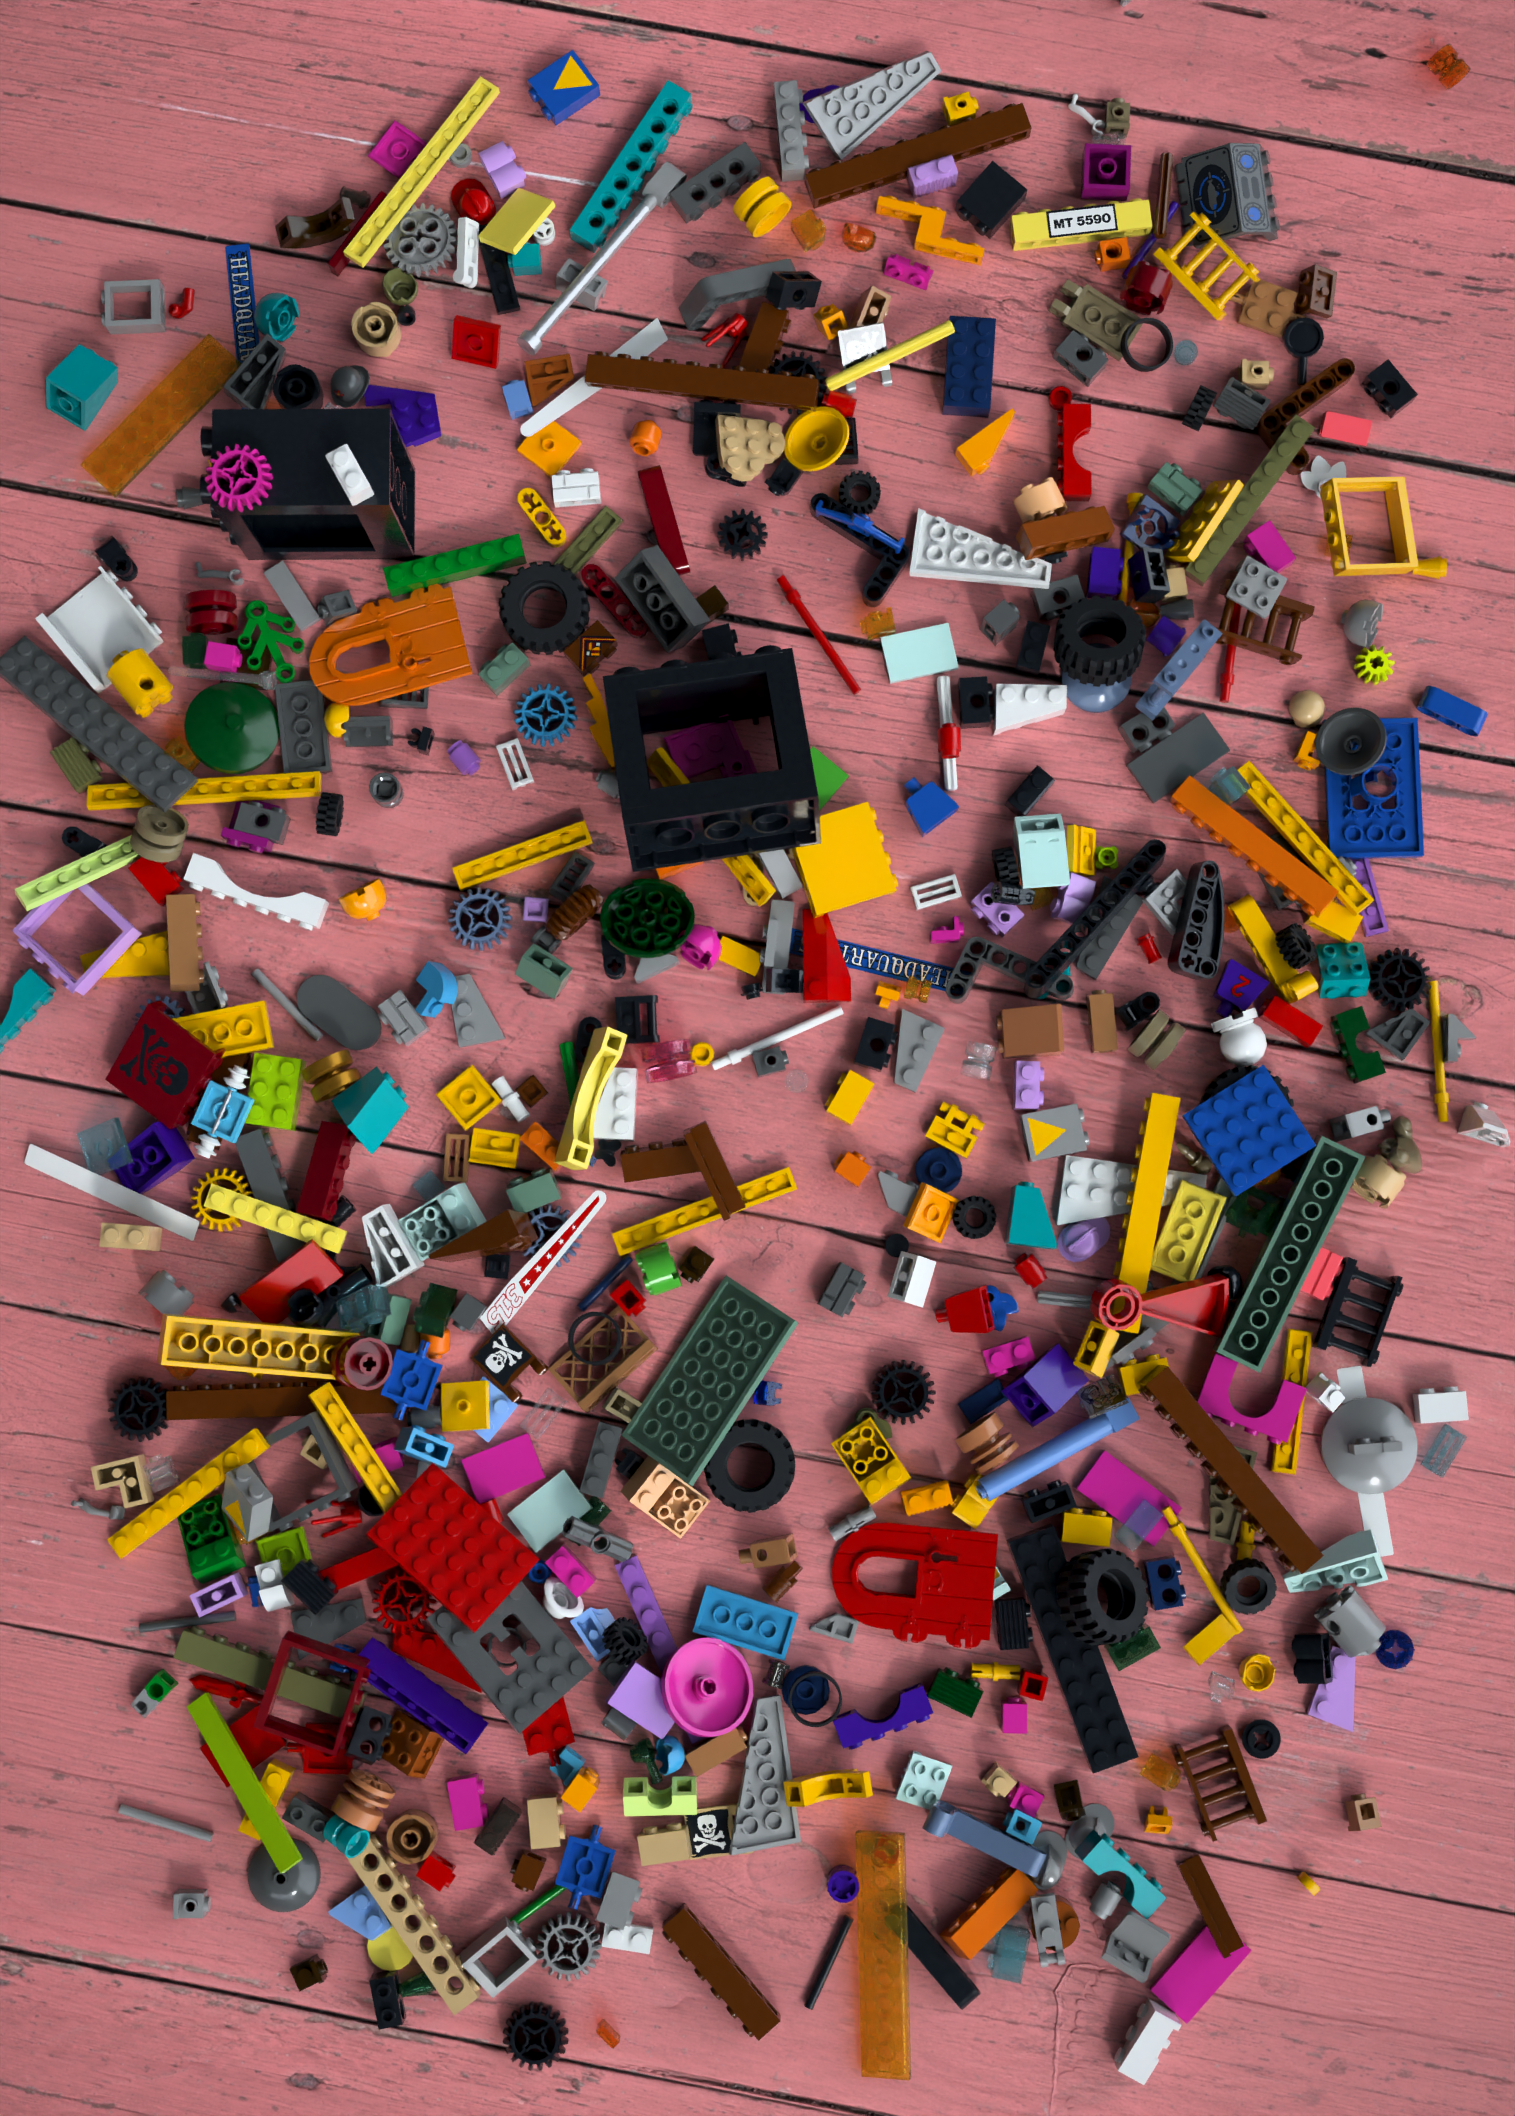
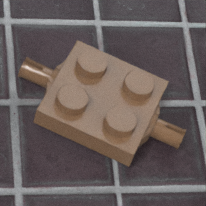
[1229,280,1306,338]

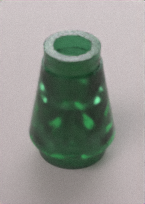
[399,1971,436,1998]

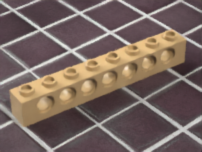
[346,1831,481,2015]

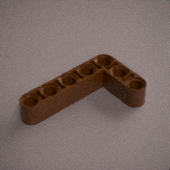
[1256,358,1355,475]

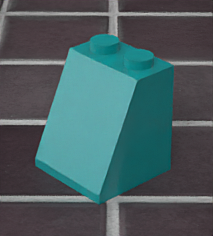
[46,344,118,431]
[331,1066,409,1154]
[1005,1181,1057,1250]

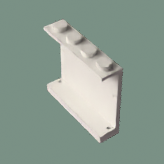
[35,566,164,694]

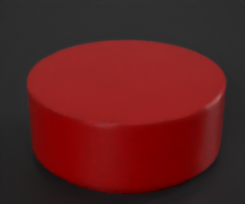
[1049,386,1072,411]

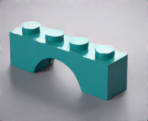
[1074,1829,1166,1919]

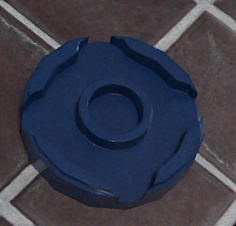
[915,1148,962,1193]
[782,1665,830,1715]

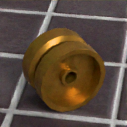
[301,1050,362,1103]

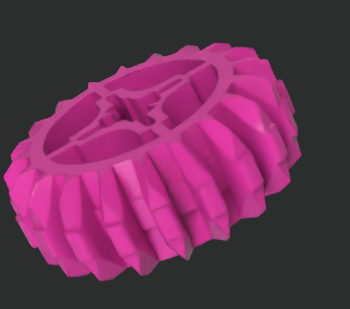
[205,444,273,512]

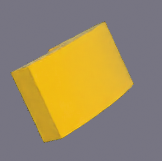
[1183,1613,1237,1666]

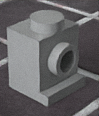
[173,1889,211,1919]

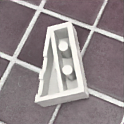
[993,684,1067,736]
[362,1204,425,1291]

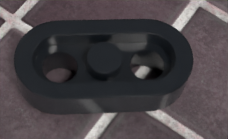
[575,1017,602,1064]

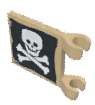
[684,1803,753,1860]

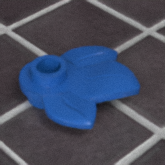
[986,1285,1019,1331]

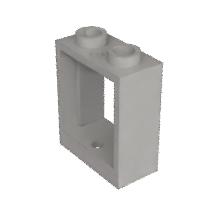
[101,279,166,334]
[460,1916,538,1998]

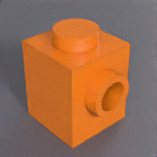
[833,1151,871,1188]

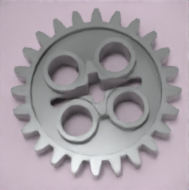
[383,203,458,278]

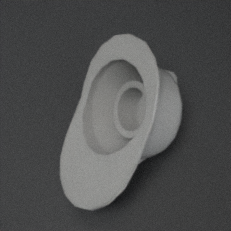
[1066,1804,1114,1859]
[1023,1831,1067,1890]

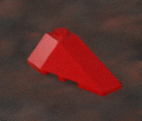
[802,909,851,1003]

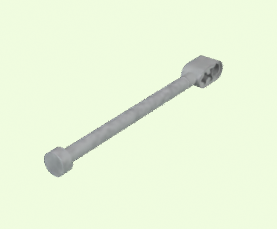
[517,161,687,355]

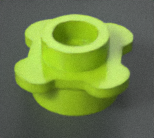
[1095,846,1118,869]

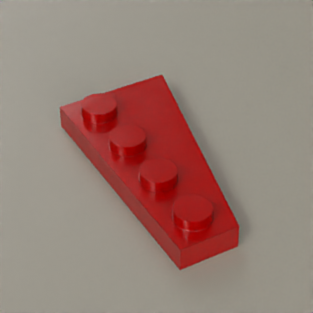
[392,1627,487,1693]

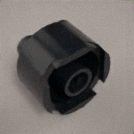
[273,364,324,409]

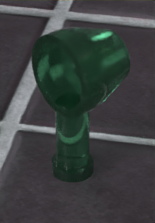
[630,1738,663,1784]

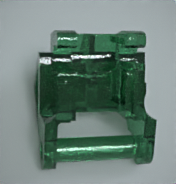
[1225,1186,1285,1238]

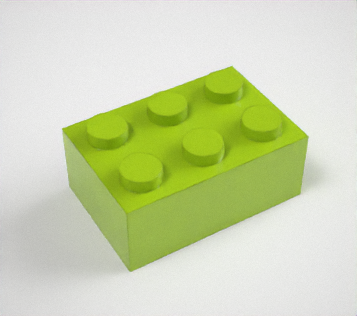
[245,1053,306,1131]

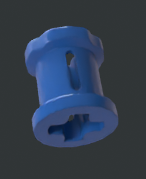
[329,1643,356,1673]

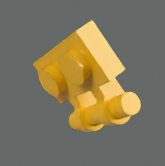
[925,1101,985,1159]

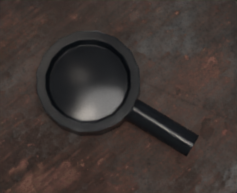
[1283,317,1324,385]

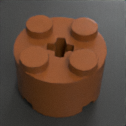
[1028,1895,1080,1951]

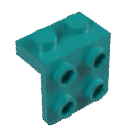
[1316,942,1371,999]

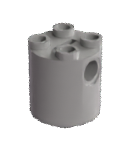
[1314,1585,1386,1658]

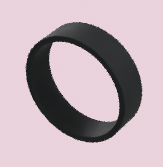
[1120,318,1173,372]
[568,1312,622,1366]
[789,1671,842,1727]

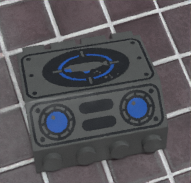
[1175,143,1280,249]

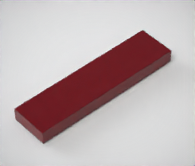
[328,191,387,277]

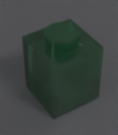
[182,633,210,669]

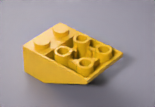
[831,1417,911,1505]

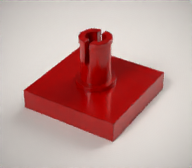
[452,315,501,369]

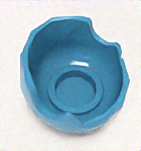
[655,1735,685,1776]

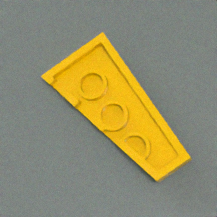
[80,930,170,979]

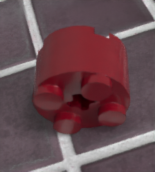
[1120,261,1173,315]

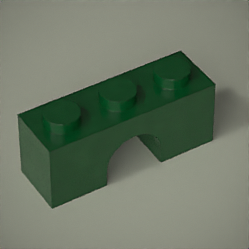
[1330,1006,1386,1084]

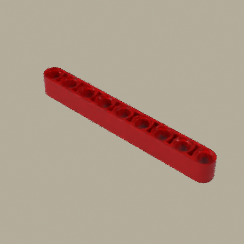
[318,1498,504,1590]

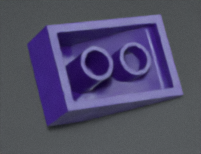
[108,1121,195,1194]

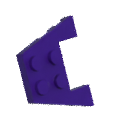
[364,385,441,447]

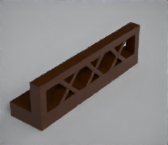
[684,1121,746,1221]
[1176,1854,1244,1959]

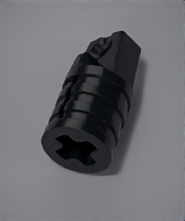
[991,882,1035,905]
[318,1195,357,1227]

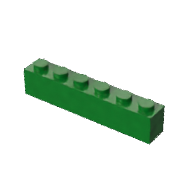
[383,534,527,597]

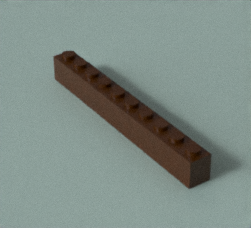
[805,103,1032,209]
[585,351,820,411]
[166,1381,409,1420]

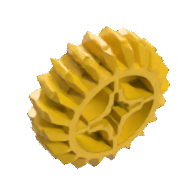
[191,1168,254,1232]

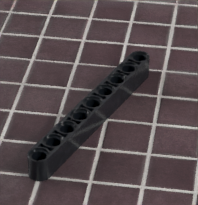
[1024,839,1166,998]

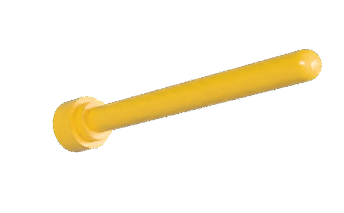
[1118,493,1144,603]

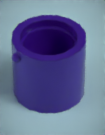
[1146,616,1186,657]
[827,1865,859,1903]

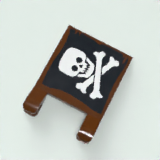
[471,1324,549,1402]

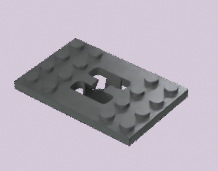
[426,1581,593,1734]

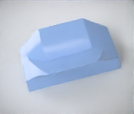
[570,1607,615,1662]

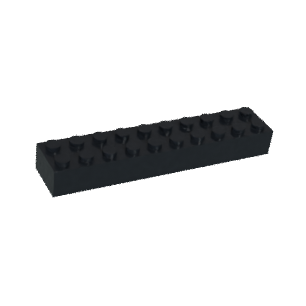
[1006,1524,1139,1774]

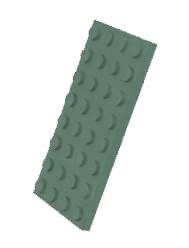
[621,1275,798,1486]

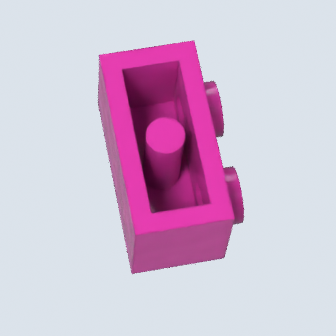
[981,1336,1036,1377]

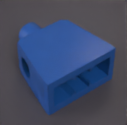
[904,777,959,837]

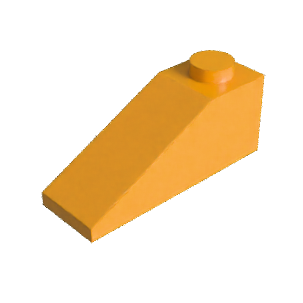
[955,408,1015,477]

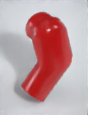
[168,288,195,319]

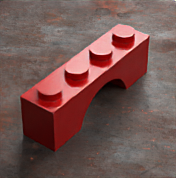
[1057,404,1092,501]

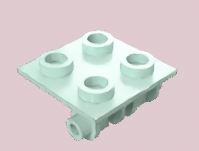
[895,1750,953,1810]

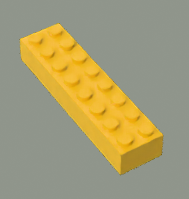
[157,1313,360,1380]

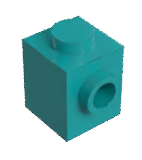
[508,242,542,276]

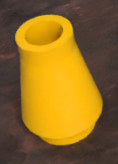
[1412,556,1447,579]

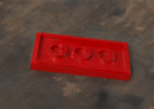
[238,1239,343,1324]

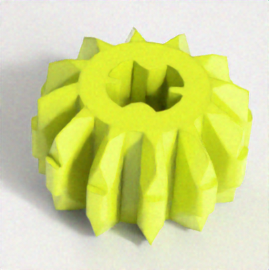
[1354,645,1395,685]

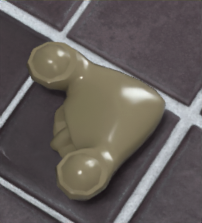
[1377,1116,1422,1174]

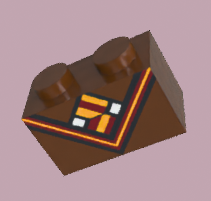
[563,620,618,676]

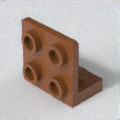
[381,1710,444,1779]

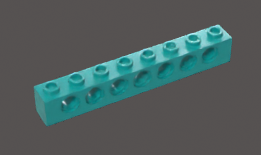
[570,80,693,253]

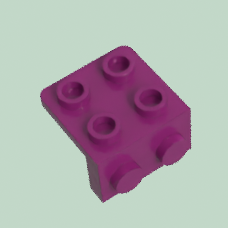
[221,800,282,853]

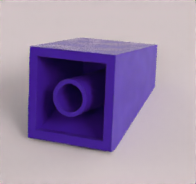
[1002,1344,1089,1427]

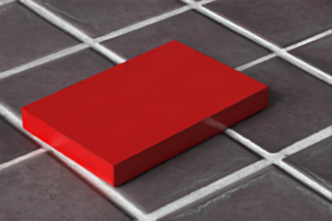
[200,1704,287,1787]

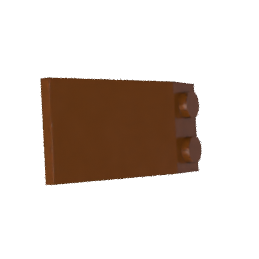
[428,1209,539,1262]

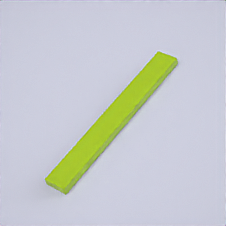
[187,1693,303,1873]

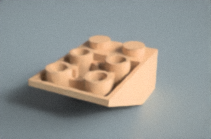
[621,1455,710,1539]

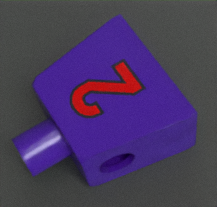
[1213,959,1269,1018]

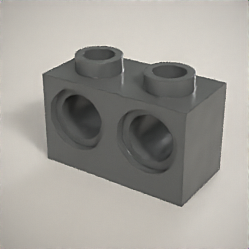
[1118,707,1175,753]

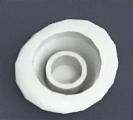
[542,1577,584,1619]

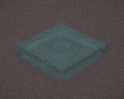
[77,1117,133,1176]

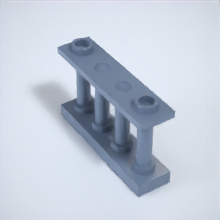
[1135,619,1223,721]

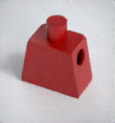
[935,1284,995,1333]

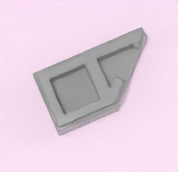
[810,1613,859,1644]

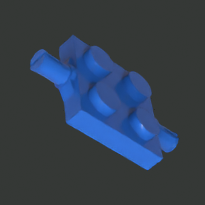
[380,1340,443,1420]
[554,1825,616,1910]

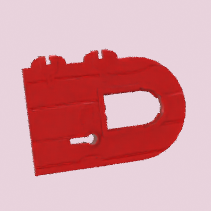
[832,1522,998,1649]

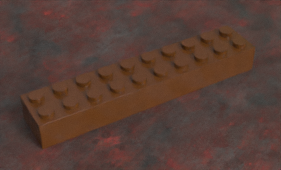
[1138,1365,1324,1574]

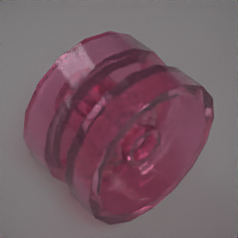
[640,1039,697,1083]

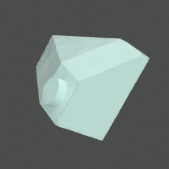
[1283,1529,1388,1593]

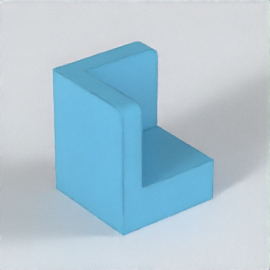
[550,1745,586,1786]

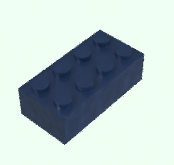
[942,316,996,418]

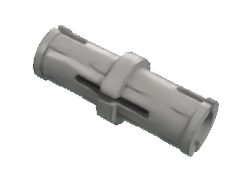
[828,1504,877,1542]

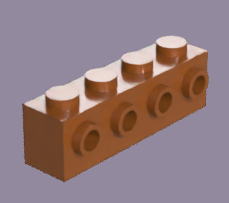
[1015,506,1115,560]

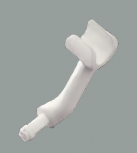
[1068,94,1105,138]

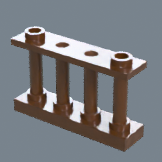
[1215,579,1315,665]
[1173,1725,1267,1842]

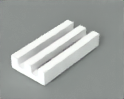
[496,738,534,790]
[910,874,962,910]

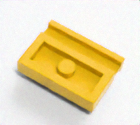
[1066,824,1096,877]
[468,1128,521,1169]

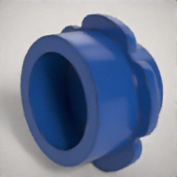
[528,1560,551,1584]

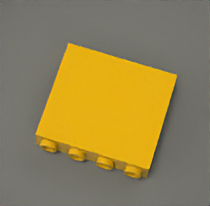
[791,802,898,918]

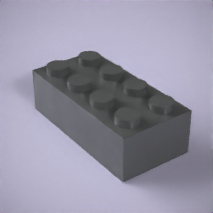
[615,545,711,653]

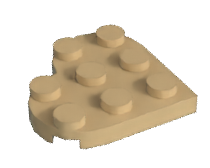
[715,414,785,481]

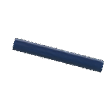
[577,1254,633,1312]

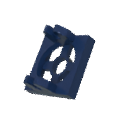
[1119,494,1180,550]

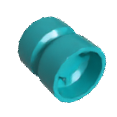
[323,1814,370,1858]

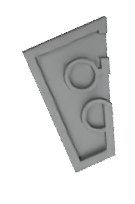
[451,974,506,1048]
[894,1009,945,1093]

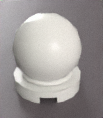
[1211,1008,1267,1067]

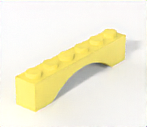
[554,1026,627,1170]

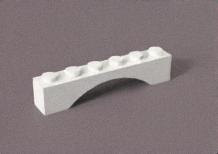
[184,853,329,931]

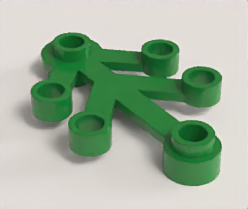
[237,600,305,683]

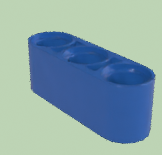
[1416,686,1488,737]

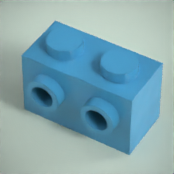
[393,1425,454,1468]

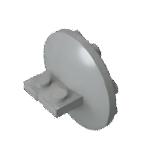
[1320,1398,1418,1494]

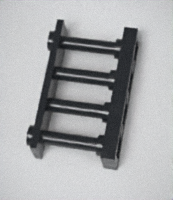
[1312,1257,1403,1367]

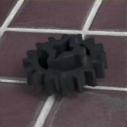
[717,509,768,561]

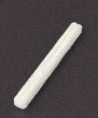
[937,676,958,791]

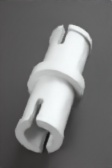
[491,1076,530,1123]

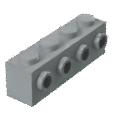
[774,80,809,182]

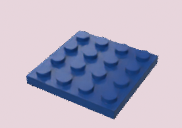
[1182,1065,1316,1197]

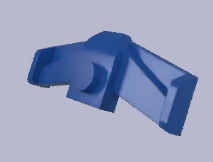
[815,500,905,554]

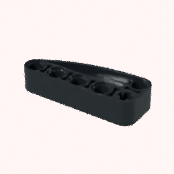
[1168,860,1225,980]

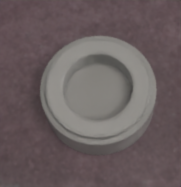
[449,143,472,168]

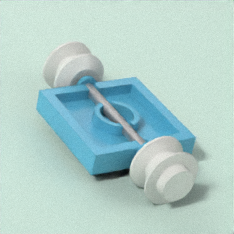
[191,1065,255,1158]

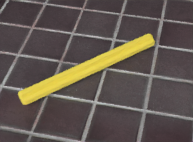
[825,320,955,391]

